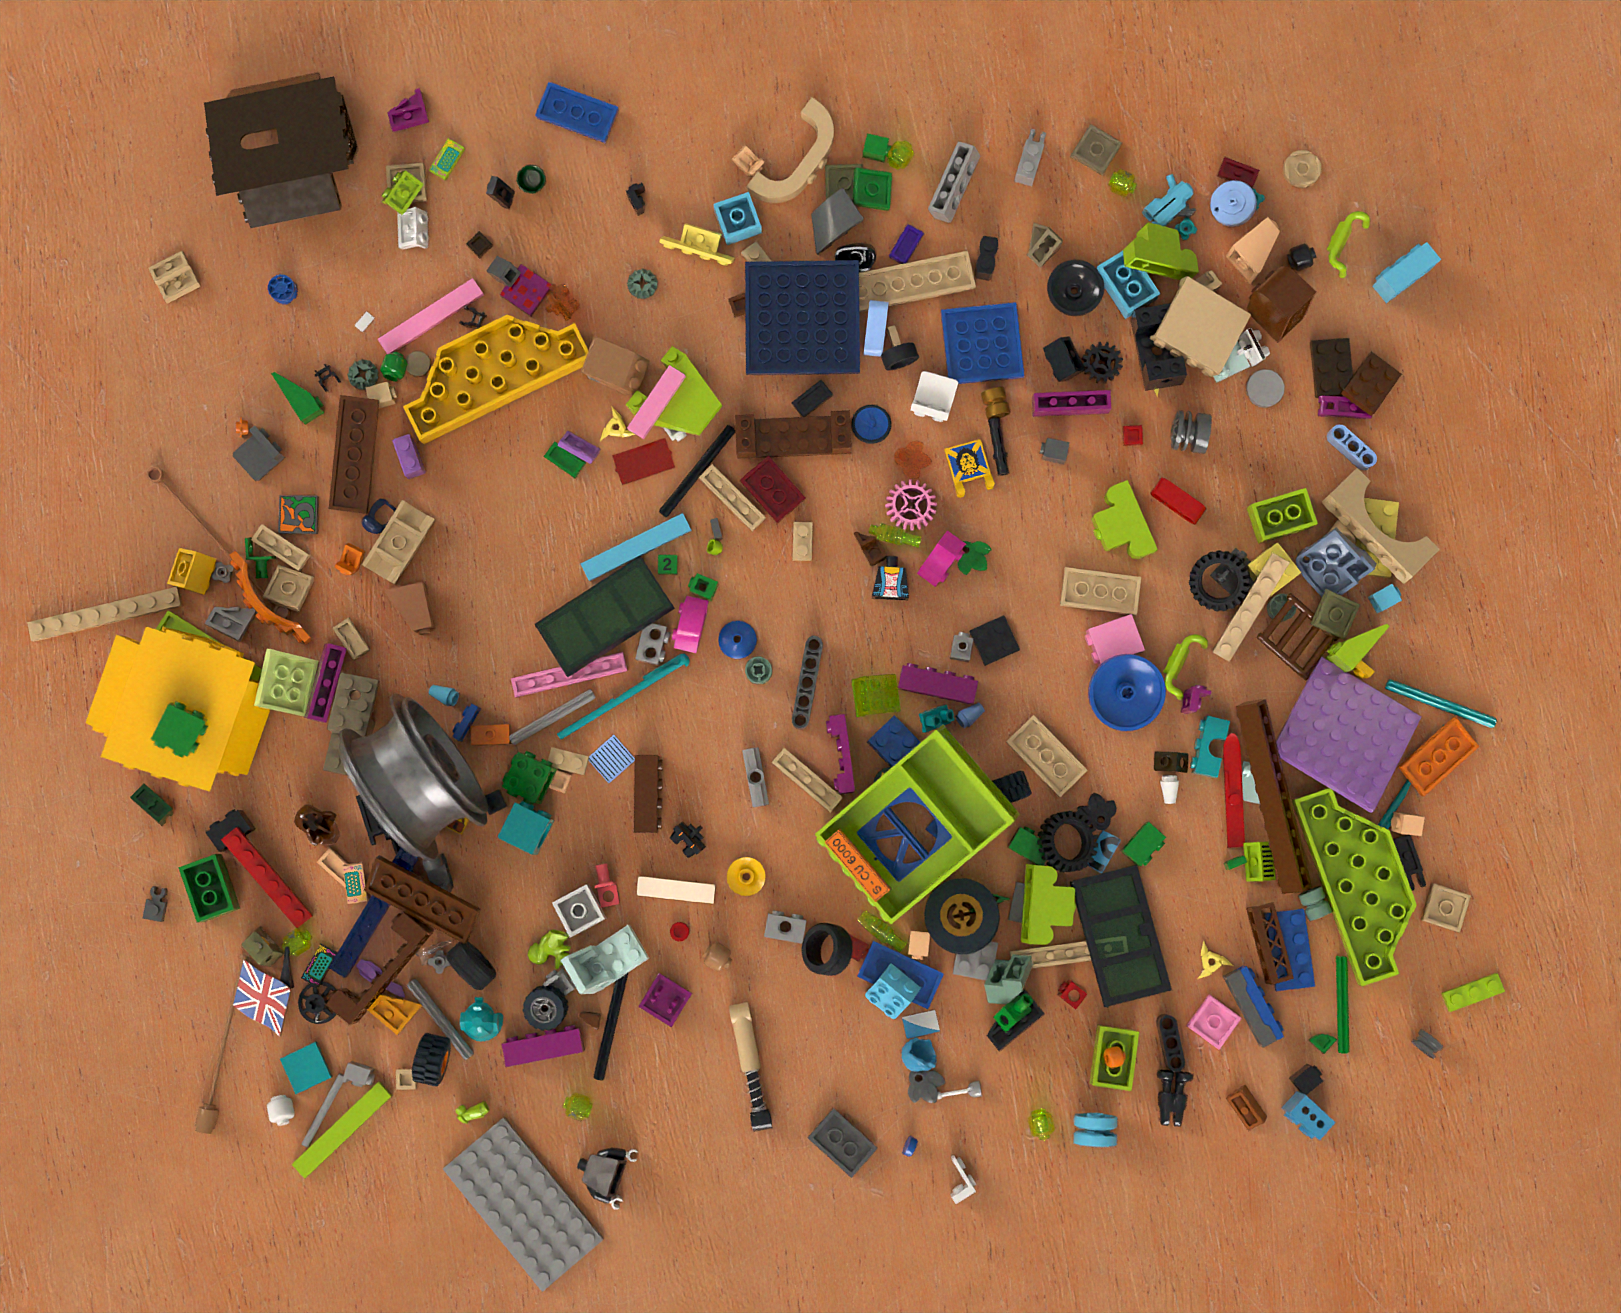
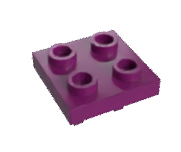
[638,973,692,1027]

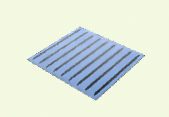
[588,735,635,783]

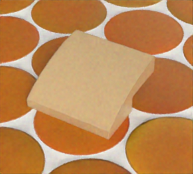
[148,251,201,304]

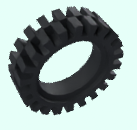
[1189,550,1250,611]
[1037,811,1099,872]

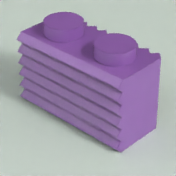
[392,434,426,479]

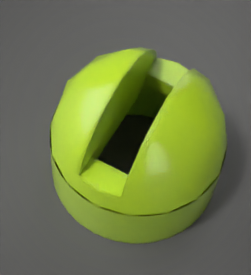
[707,539,723,555]

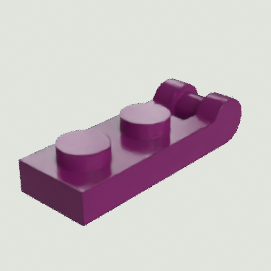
[1318,396,1372,419]

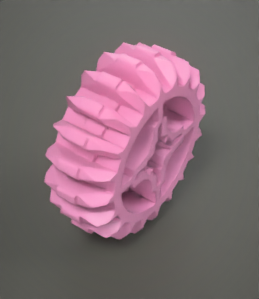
[885,479,937,531]

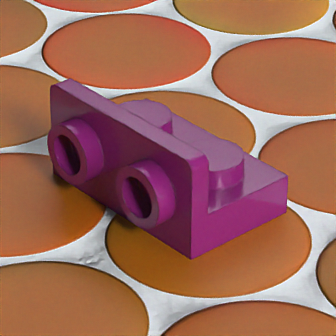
[1181,685,1212,714]

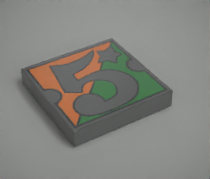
[278,495,319,534]

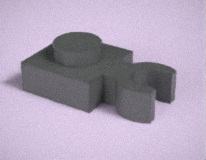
[142,886,168,922]

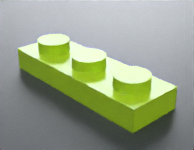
[1441,973,1505,1012]

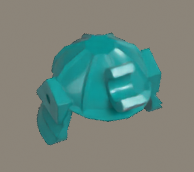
[460,997,503,1041]

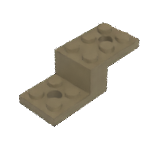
[323,673,380,776]

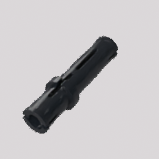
[988,418,1010,476]

